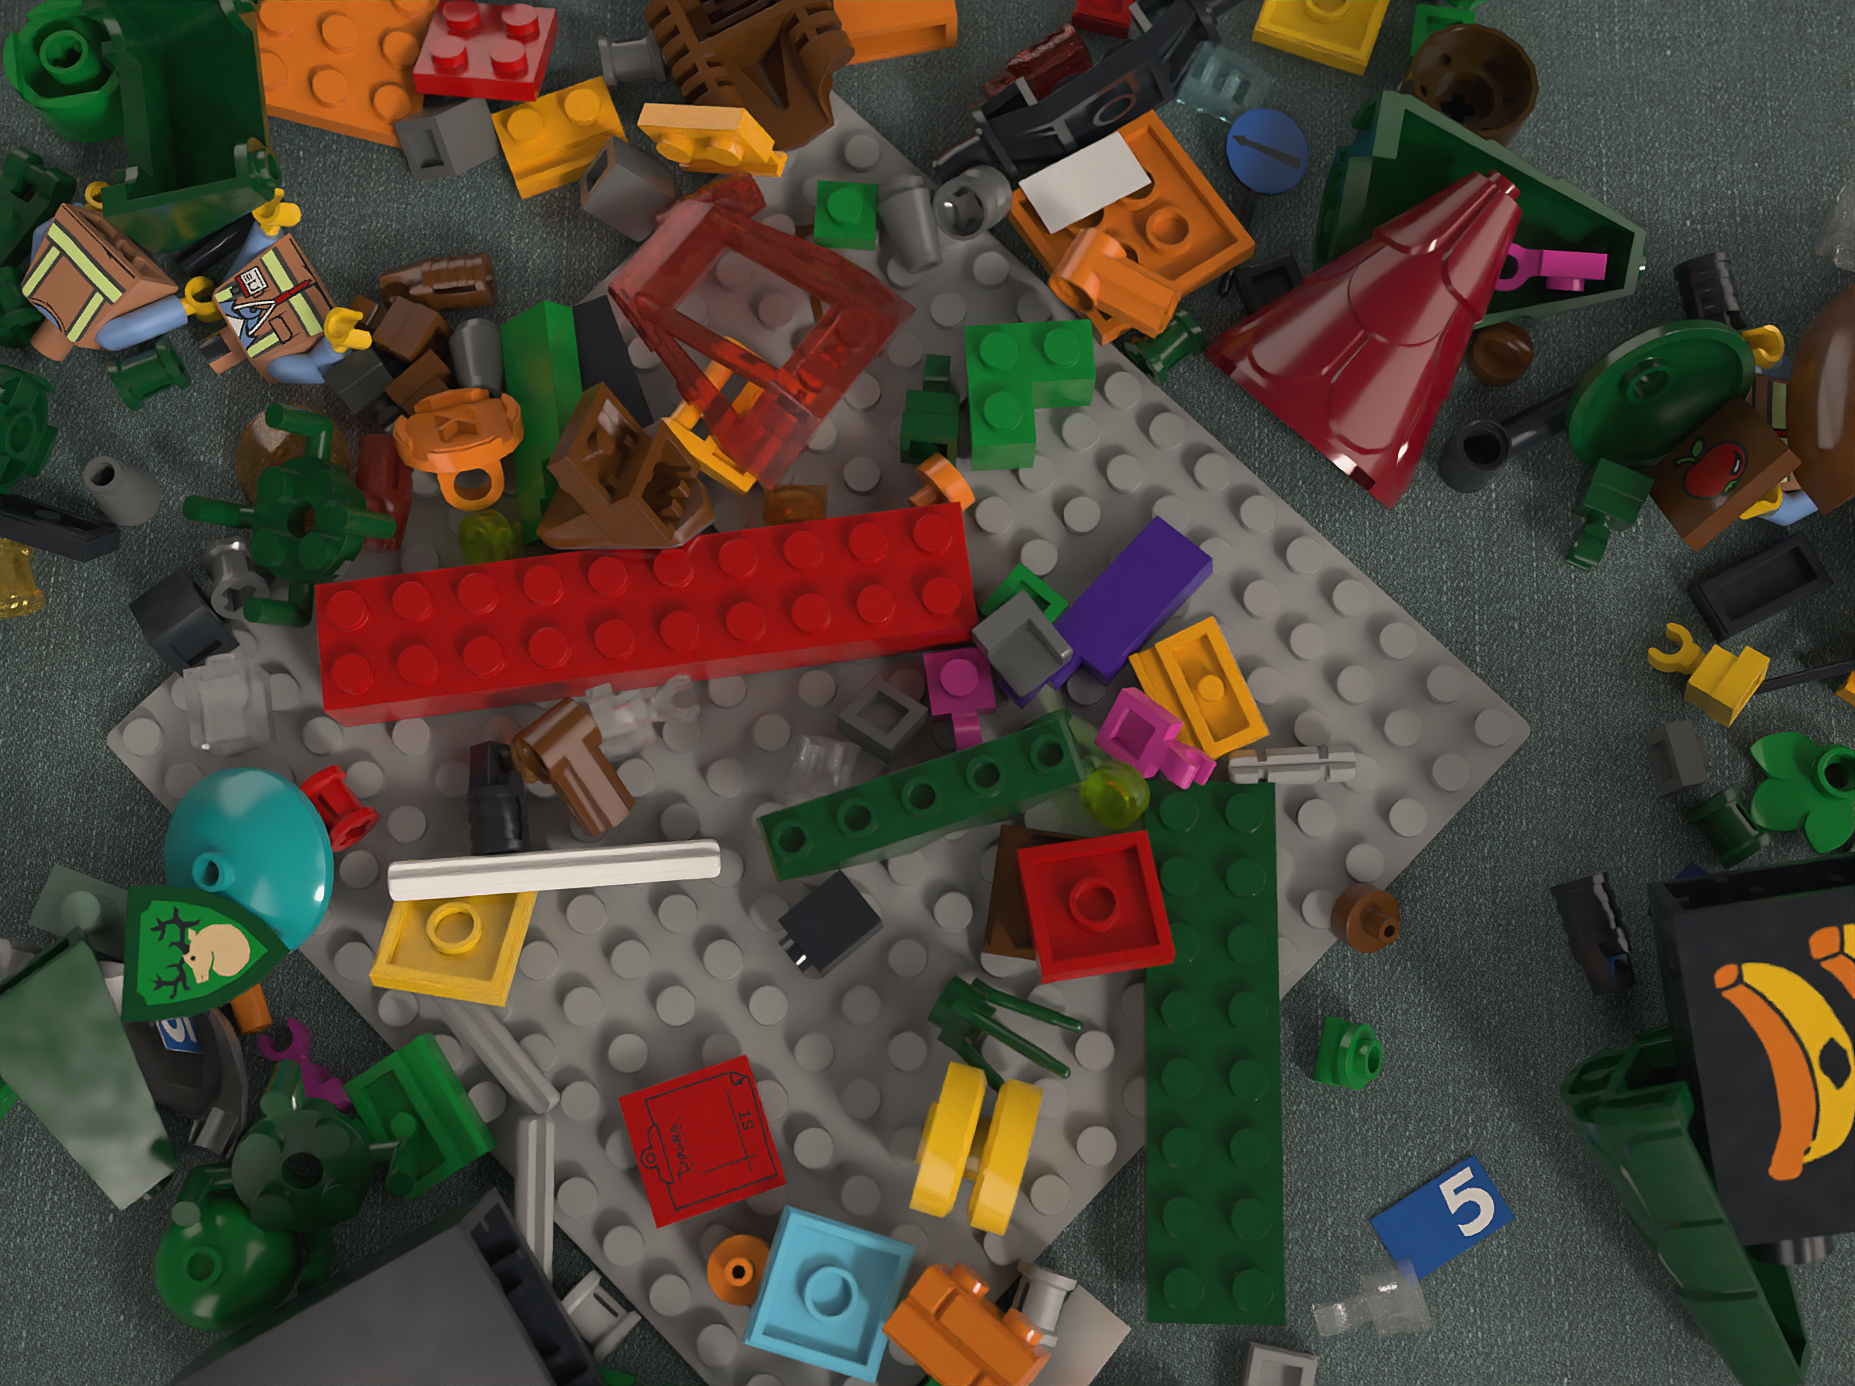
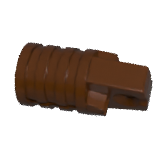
[379,251,497,313]

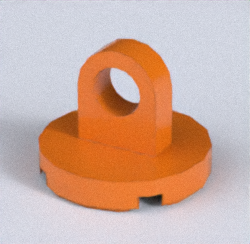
[393,387,525,512]

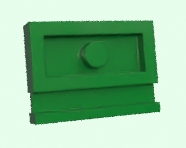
[343,1032,498,1201]

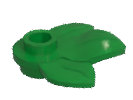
[1748,732,1855,855]

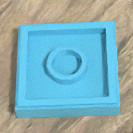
[741,1204,916,1383]

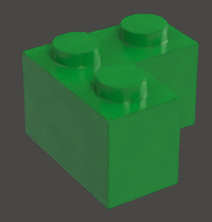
[964,319,1096,471]

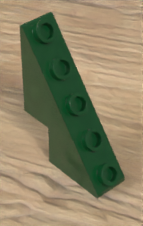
[756,717,1087,883]

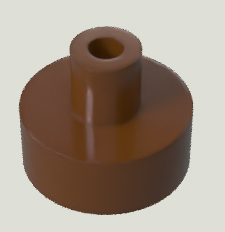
[1330,883,1400,953]

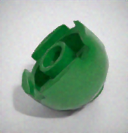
[153,1194,299,1333]

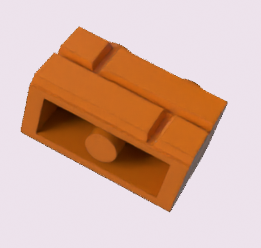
[882,1261,1051,1386]

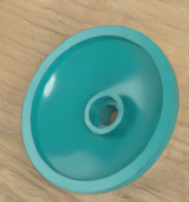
[164,767,334,953]

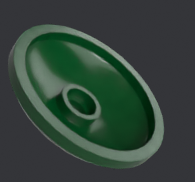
[1564,319,1755,471]

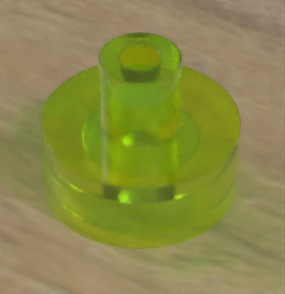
[458,509,524,565]
[1080,760,1150,830]

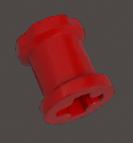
[298,765,380,852]

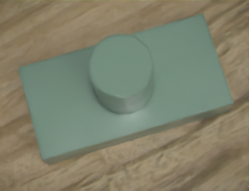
[27,863,128,961]

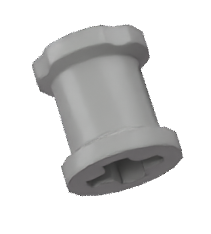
[1011,1259,1077,1347]
[561,1270,642,1364]

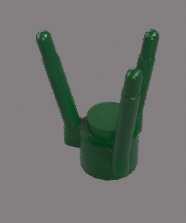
[928,975,1083,1093]

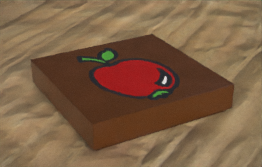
[1645,393,1802,552]

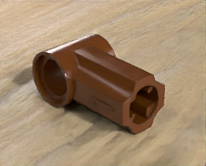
[513,697,636,837]

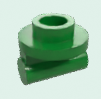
[1312,1016,1383,1091]

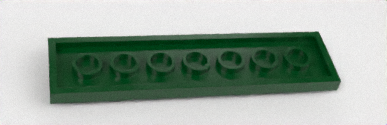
[1142,780,1286,1326]

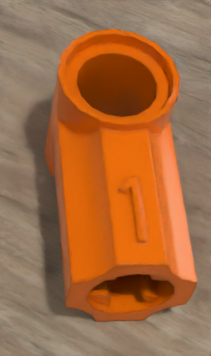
[1047,227,1183,339]

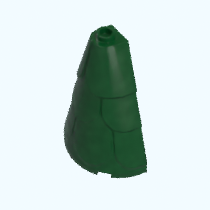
[1313,90,1647,330]
[1559,1023,1812,1386]

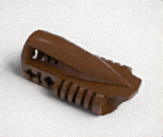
[643,0,855,153]

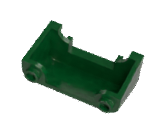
[82,0,282,255]

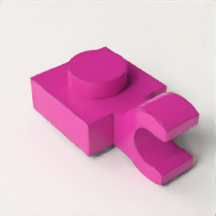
[1495,243,1607,291]
[923,647,996,752]
[1093,687,1217,789]

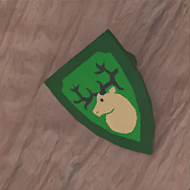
[121,886,291,1022]

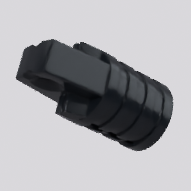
[1673,252,1748,331]
[466,741,531,856]
[1549,871,1636,996]

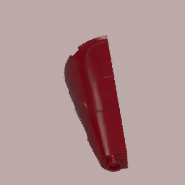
[1203,169,1522,511]

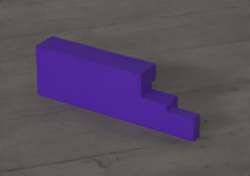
[997,515,1213,709]

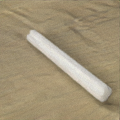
[388,839,721,901]

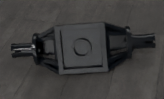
[929,0,1244,184]

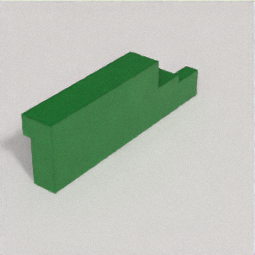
[499,300,582,547]

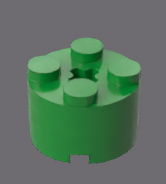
[3,0,125,143]

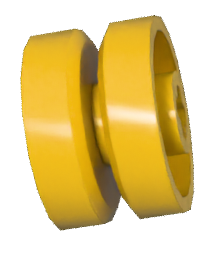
[909,1061,1043,1236]

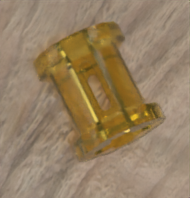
[0,539,46,619]

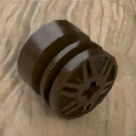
[1395,23,1539,149]

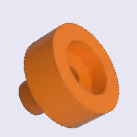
[908,452,975,512]
[707,1234,771,1306]

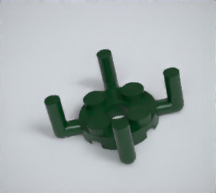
[182,403,397,628]
[171,1059,421,1296]

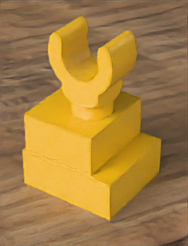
[1647,623,1770,728]

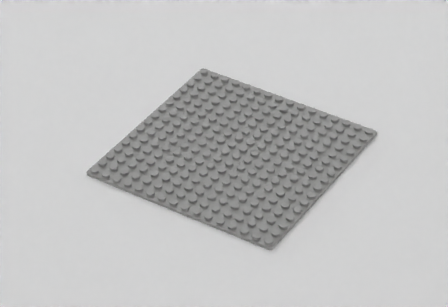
[107,90,1530,1386]

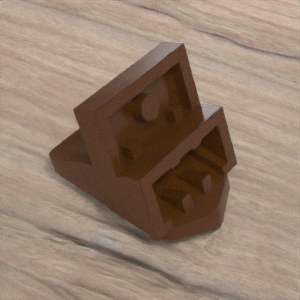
[536,381,715,549]

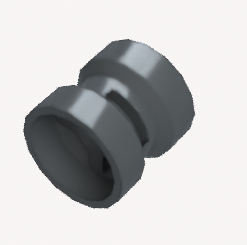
[932,165,1013,241]

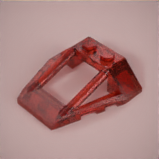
[608,198,917,491]

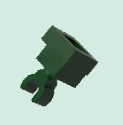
[900,354,961,468]
[1565,457,1655,572]

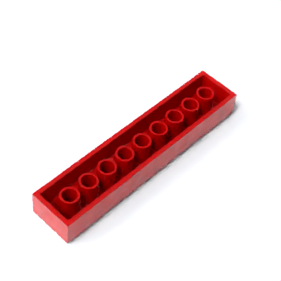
[315,501,978,727]

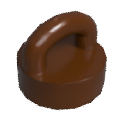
[1468,322,1534,386]

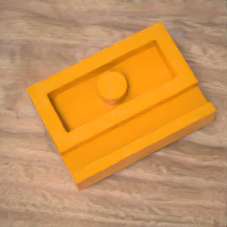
[491,75,629,200]
[637,103,788,178]
[1128,616,1270,761]

